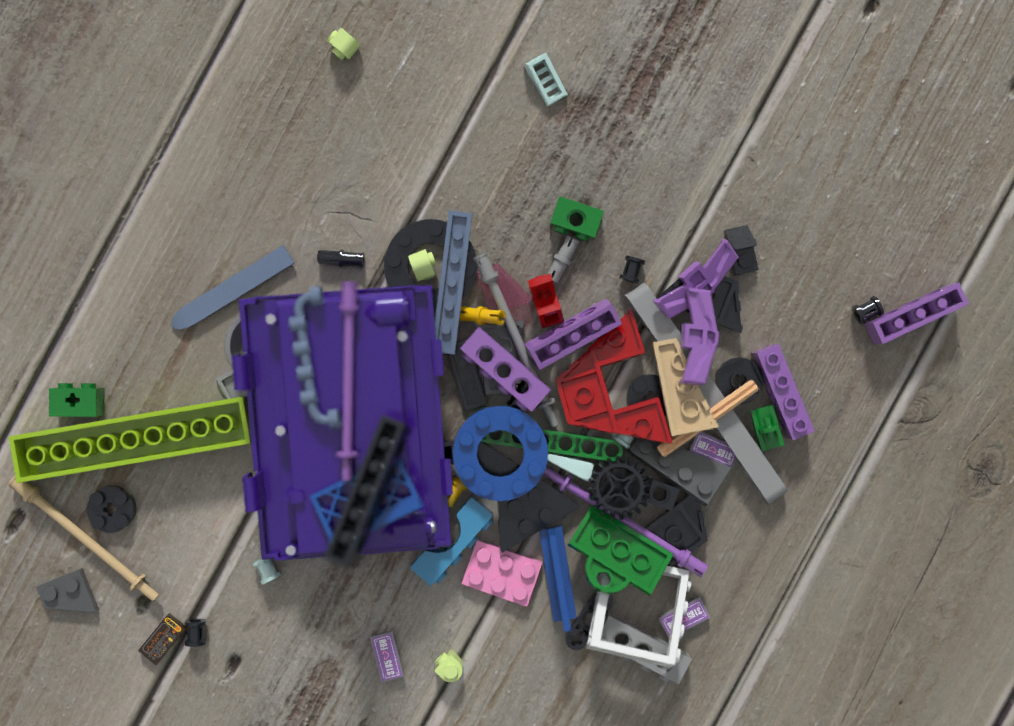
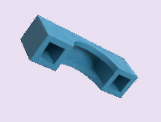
[410,494,494,586]

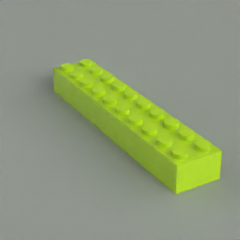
[8,396,251,483]

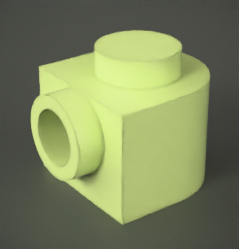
[327,28,361,60]
[408,249,437,281]
[434,649,463,682]

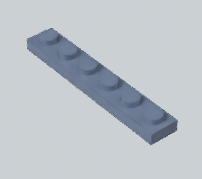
[435,210,473,354]

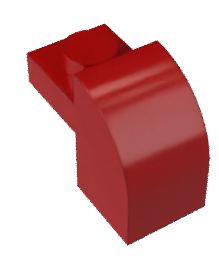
[527,273,564,329]

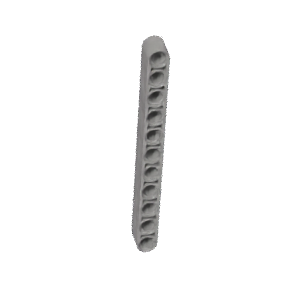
[624,282,788,505]

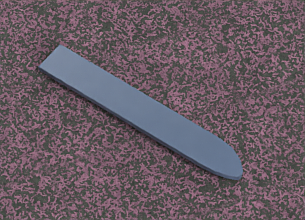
[171,245,294,330]

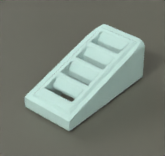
[524,53,568,106]
[548,452,594,482]

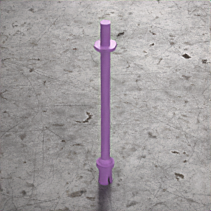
[337,282,359,480]
[543,466,708,578]

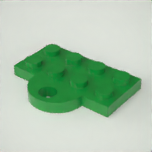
[568,505,674,596]

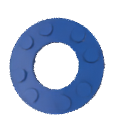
[453,406,548,501]

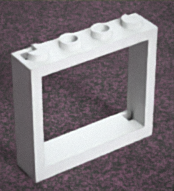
[586,566,692,668]

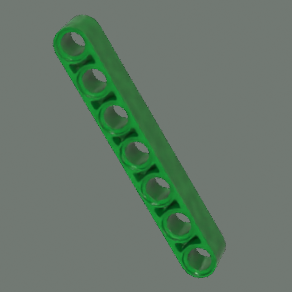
[481,428,623,461]

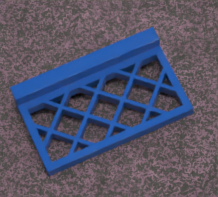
[310,457,425,543]
[539,525,577,632]

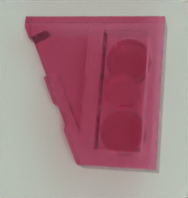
[476,263,533,310]

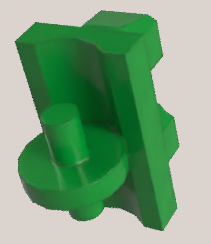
[749,405,785,452]

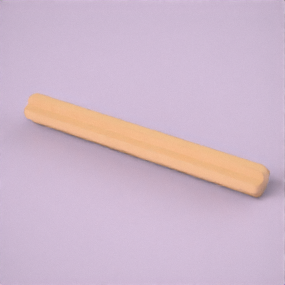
[657,380,759,457]

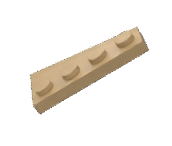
[652,338,719,436]

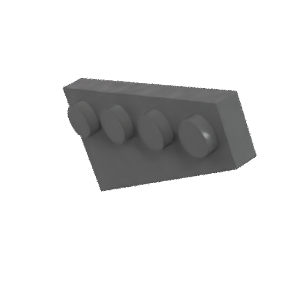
[628,438,732,507]

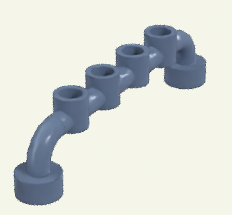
[289,286,342,429]

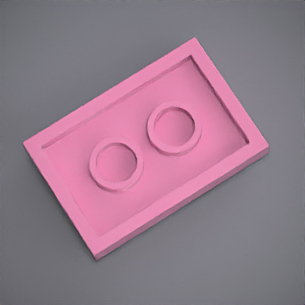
[461,539,542,607]

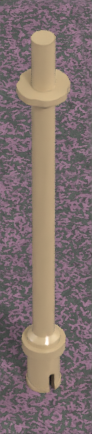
[8,476,159,602]

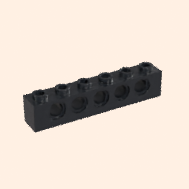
[323,415,411,569]

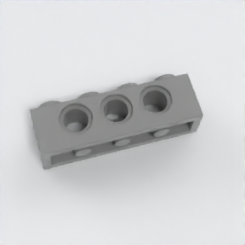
[601,611,692,684]

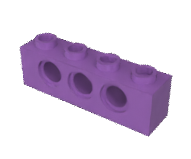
[864,283,969,344]
[524,299,622,370]
[460,327,551,412]
[751,344,815,440]

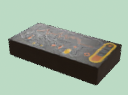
[138,613,187,665]

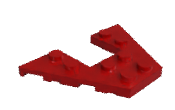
[555,309,673,444]

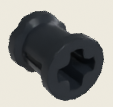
[619,255,646,284]
[852,296,884,325]
[185,619,206,647]

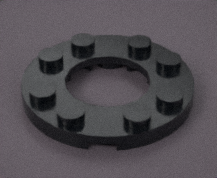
[384,219,477,313]

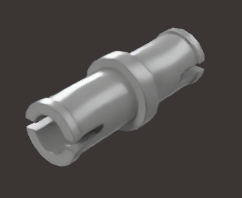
[547,236,580,283]

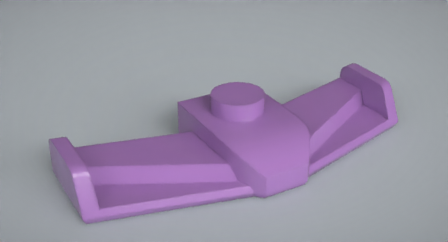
[653,238,739,319]
[680,288,719,385]

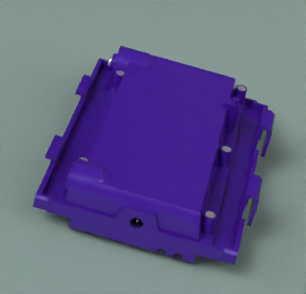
[231,285,453,561]

